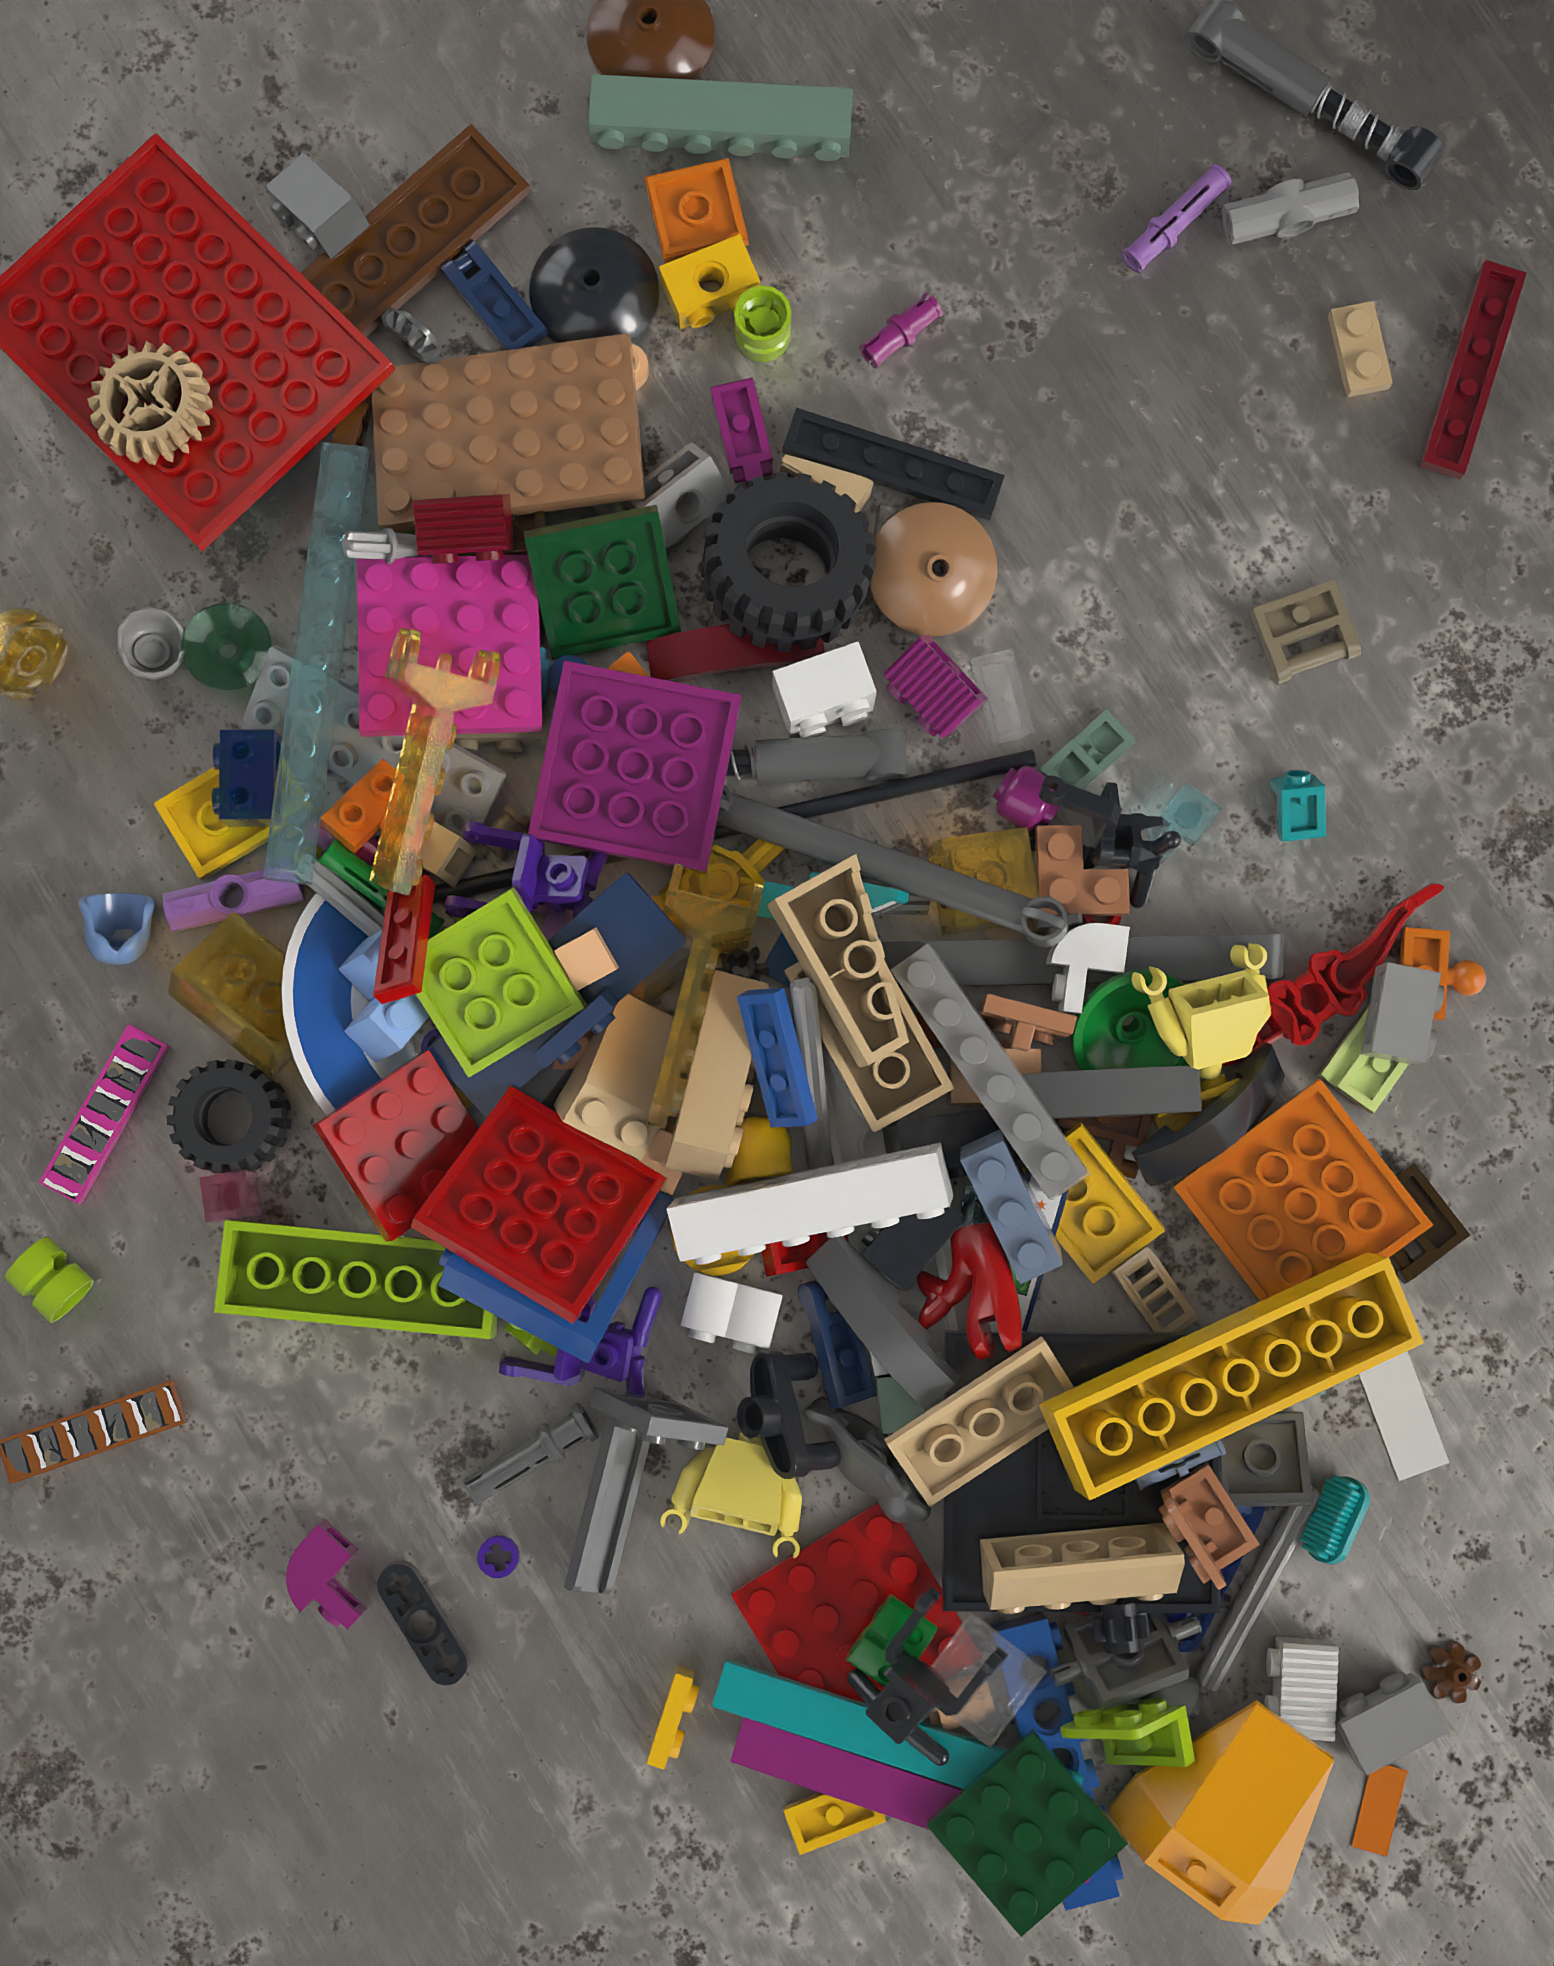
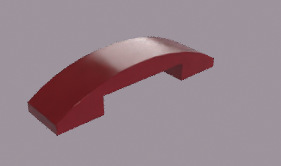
[646,624,825,682]

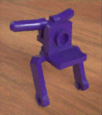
[445,821,609,919]
[499,1287,662,1396]

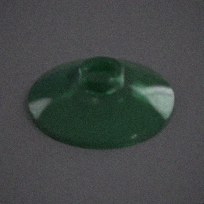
[181,603,272,691]

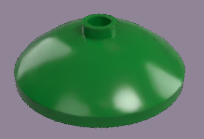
[1071,969,1190,1070]

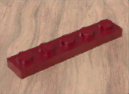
[1419,260,1527,480]

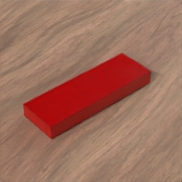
[373,874,435,1004]

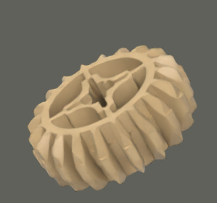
[87,341,213,465]

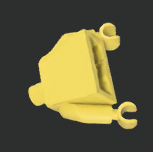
[1131,943,1271,1079]
[660,1431,802,1558]

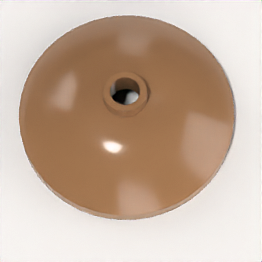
[869,502,997,637]

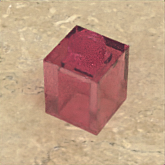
[199,1170,262,1223]

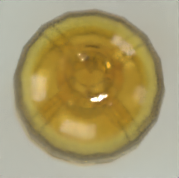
[0,608,68,700]

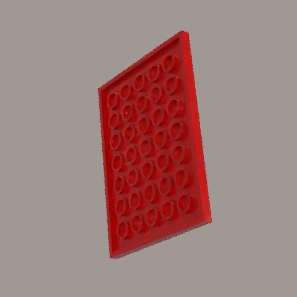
[0,133,396,552]

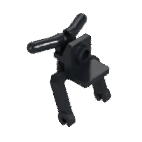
[1016,775,1181,908]
[847,1586,1008,1766]

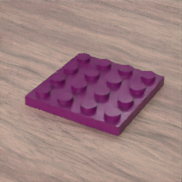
[528,661,742,874]

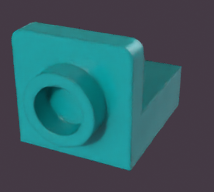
[1270,770,1326,842]

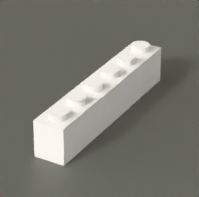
[667,1143,953,1265]

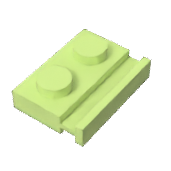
[1317,1004,1409,1114]

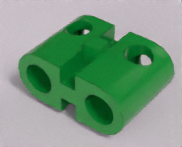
[846,1594,937,1687]

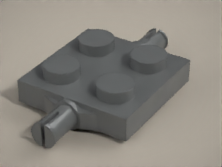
[1049,1612,1202,1711]

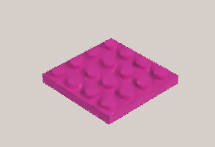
[357,555,543,737]

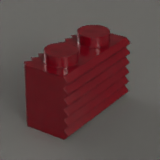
[413,494,514,564]

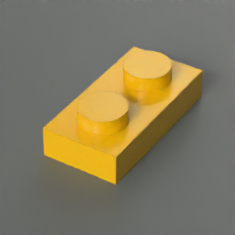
[647,1665,700,1770]
[783,1792,886,1855]

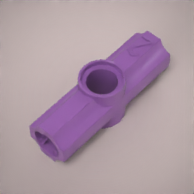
[163,862,306,932]

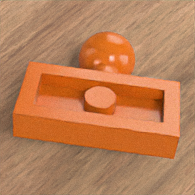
[320,758,421,853]
[1399,927,1486,1021]

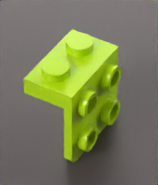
[1060,1698,1195,1767]

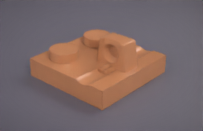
[977,994,1077,1052]

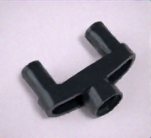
[737,1351,841,1479]

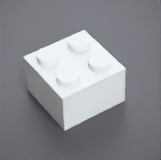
[772,641,877,738]

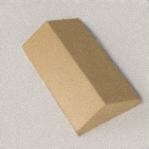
[884,1336,1074,1507]

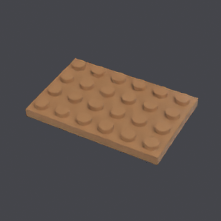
[372,333,645,532]

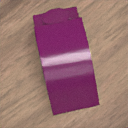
[286,1519,367,1630]

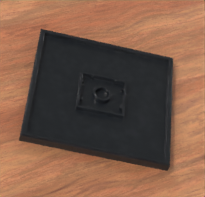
[942,1330,1222,1613]

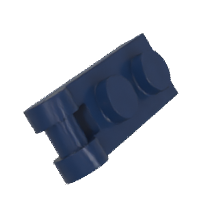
[439,239,548,350]
[798,1280,877,1408]

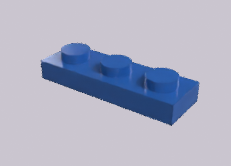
[737,988,818,1127]

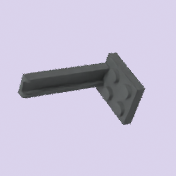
[564,1387,728,1594]

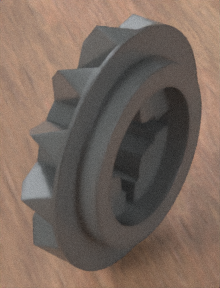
[381,307,443,364]

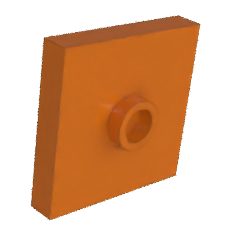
[644,158,749,264]

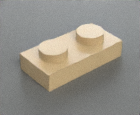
[1327,301,1393,398]

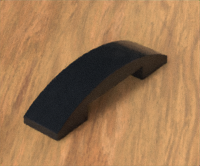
[1131,1042,1285,1186]

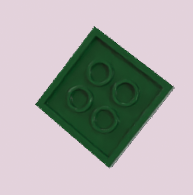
[523,505,681,660]
[926,1728,1128,1937]

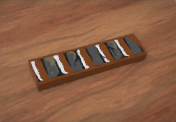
[0,1379,188,1484]

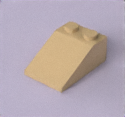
[553,993,699,1160]

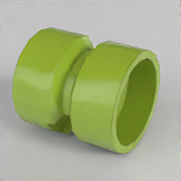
[734,285,792,363]
[4,1236,94,1323]

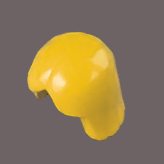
[725,1116,792,1187]

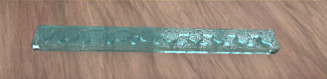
[263,442,369,885]

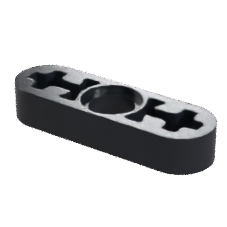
[377,1561,470,1685]

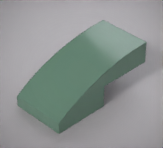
[1040,708,1137,790]

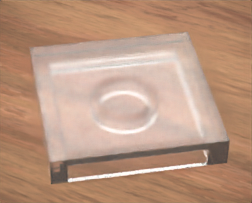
[931,1611,1047,1748]

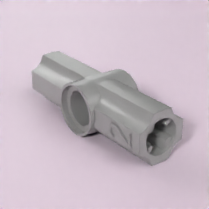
[1221,172,1360,245]

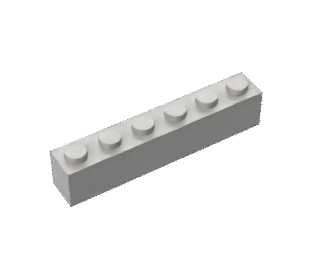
[891,944,1091,1200]

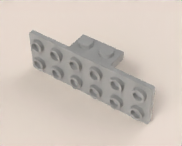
[243,645,506,846]

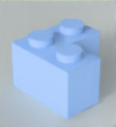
[338,929,429,1063]

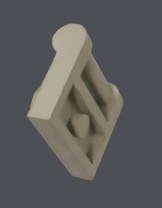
[1249,579,1361,685]

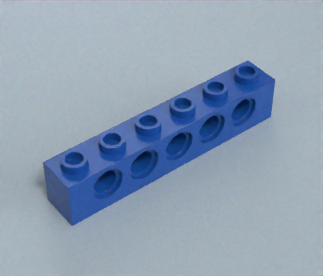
[989,1612,1124,1911]

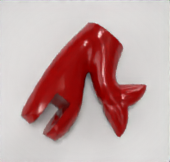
[917,1223,1023,1360]

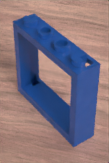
[438,1192,674,1363]

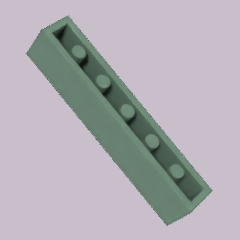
[588,74,853,161]

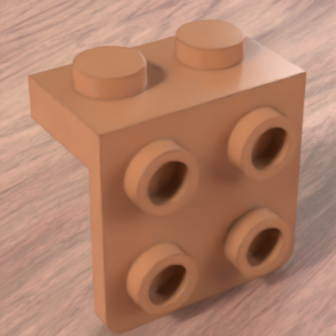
[1158,1462,1260,1590]

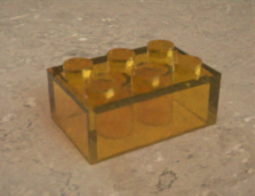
[168,912,294,1079]

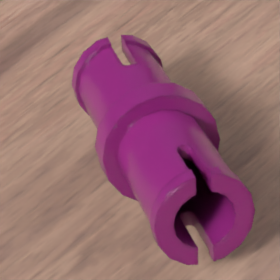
[859,293,943,369]

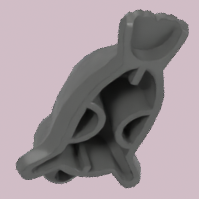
[803,1396,931,1524]

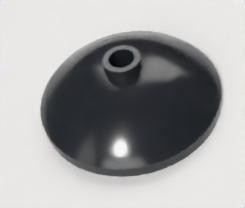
[529,227,659,344]

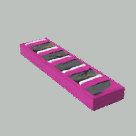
[38,1024,171,1204]

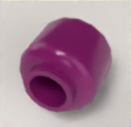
[992,765,1061,832]

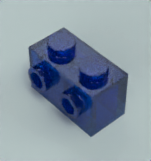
[212,729,283,827]

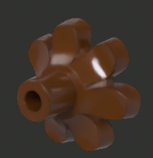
[1420,1641,1481,1704]

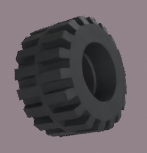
[167,1059,292,1175]

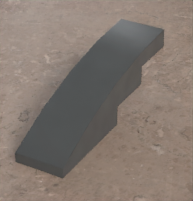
[1022,1066,1202,1119]
[806,1236,960,1411]

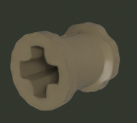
[484,802,530,862]

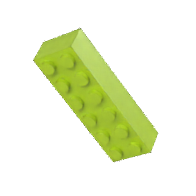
[214,1220,498,1339]

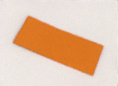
[1351,1765,1408,1857]

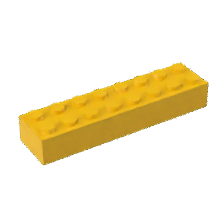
[1039,1252,1424,1500]

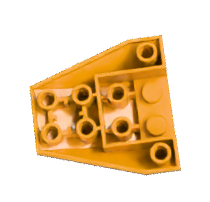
[1108,1700,1334,1925]

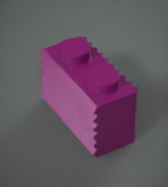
[883,635,988,738]

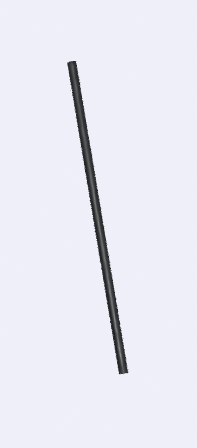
[433,749,1037,904]

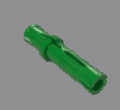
[318,839,445,939]

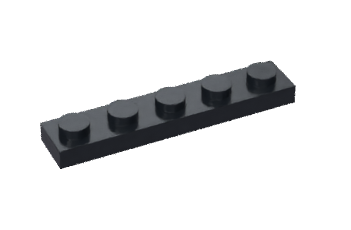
[782,407,1005,521]

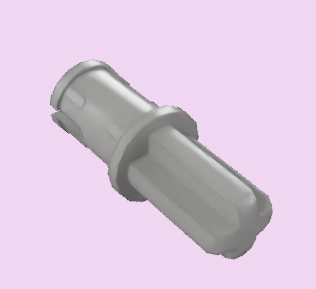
[341,528,431,564]

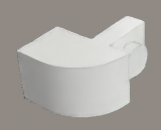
[1046,923,1130,1014]

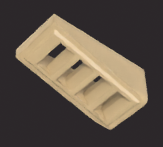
[779,454,873,513]
[1109,1245,1199,1332]

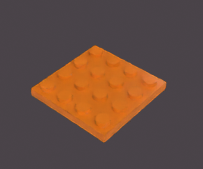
[1173,1078,1433,1301]

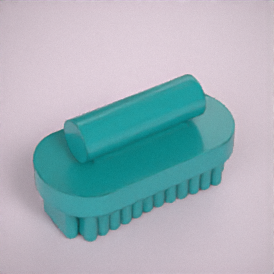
[1300,1475,1370,1565]

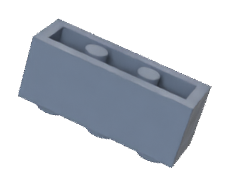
[960,1129,1063,1284]

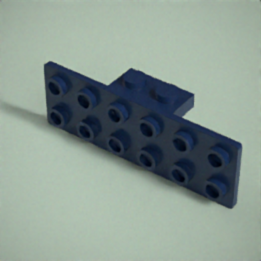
[427,873,687,1116]

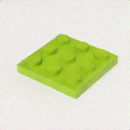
[416,887,587,1078]

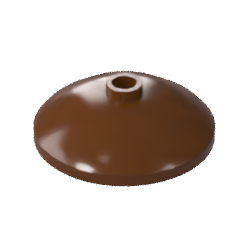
[586,0,715,80]

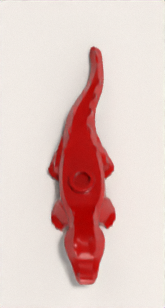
[1222,883,1444,1066]

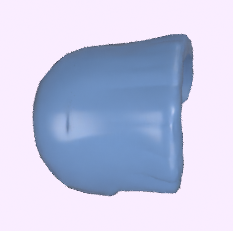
[78,893,155,965]

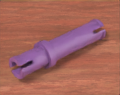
[1121,164,1232,273]

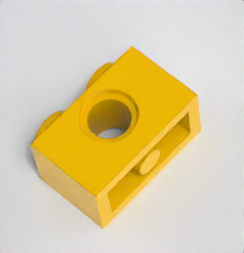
[659,234,760,330]

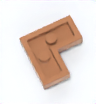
[1035,825,1130,916]

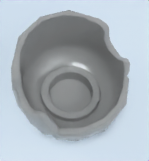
[117,607,186,680]

